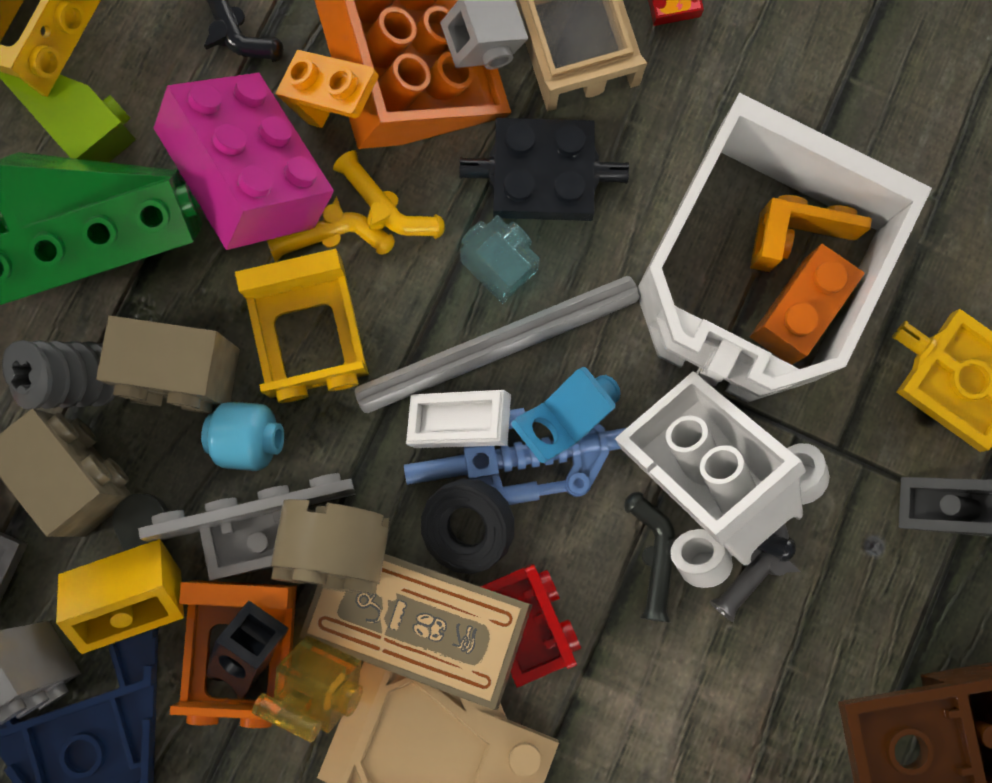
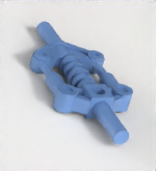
[404,408,626,505]

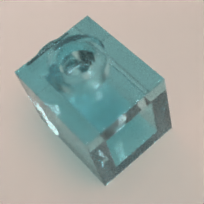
[460,215,540,304]

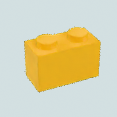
[56,539,184,654]

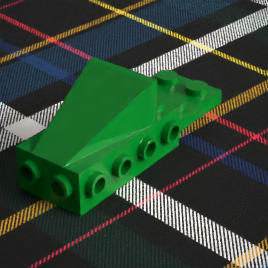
[0,152,203,305]

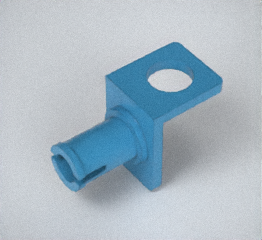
[511,367,620,463]

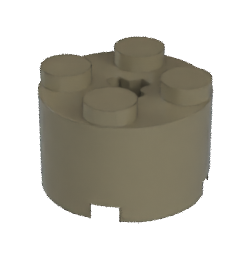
[270,499,391,594]

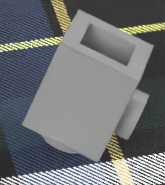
[440,0,529,70]

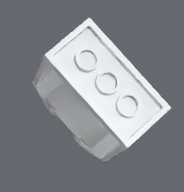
[637,93,932,403]

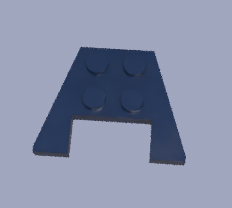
[0,627,159,783]

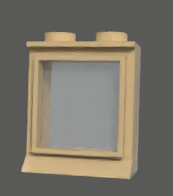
[515,0,647,112]

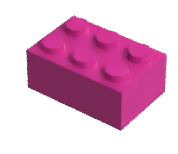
[154,73,334,250]

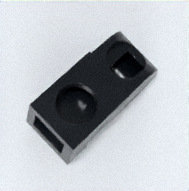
[206,600,289,700]

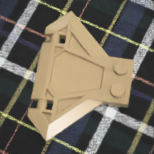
[317,662,559,783]

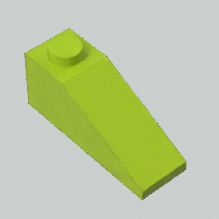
[0,72,136,162]

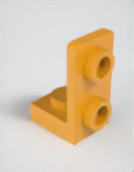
[275,50,379,128]
[750,195,872,272]

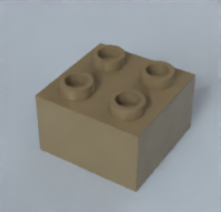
[96,315,240,414]
[0,408,132,537]

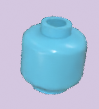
[201,402,284,471]

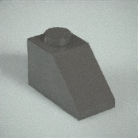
[899,477,992,537]

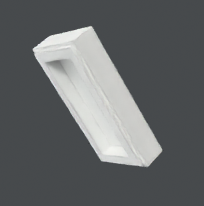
[406,390,511,448]

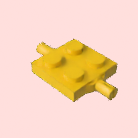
[892,309,992,452]

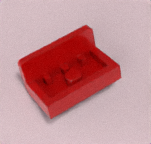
[480,563,581,688]

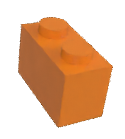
[749,243,865,365]

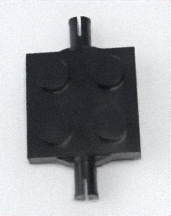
[459,118,629,221]

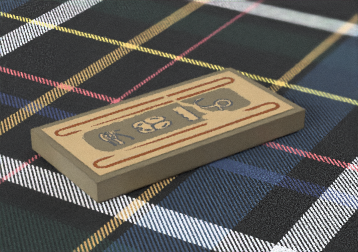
[299,554,532,710]

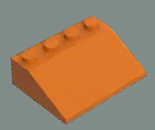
[315,0,511,149]

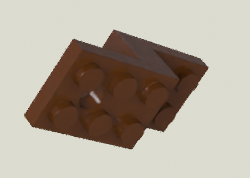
[838,662,992,783]

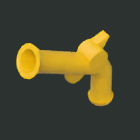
[333,150,445,239]
[267,196,395,262]

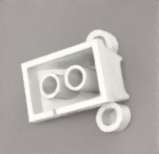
[615,371,830,588]

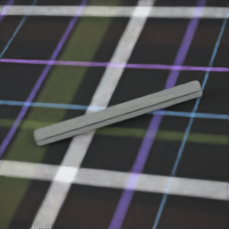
[355,276,640,413]

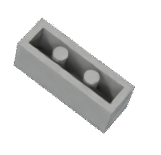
[0,621,81,725]

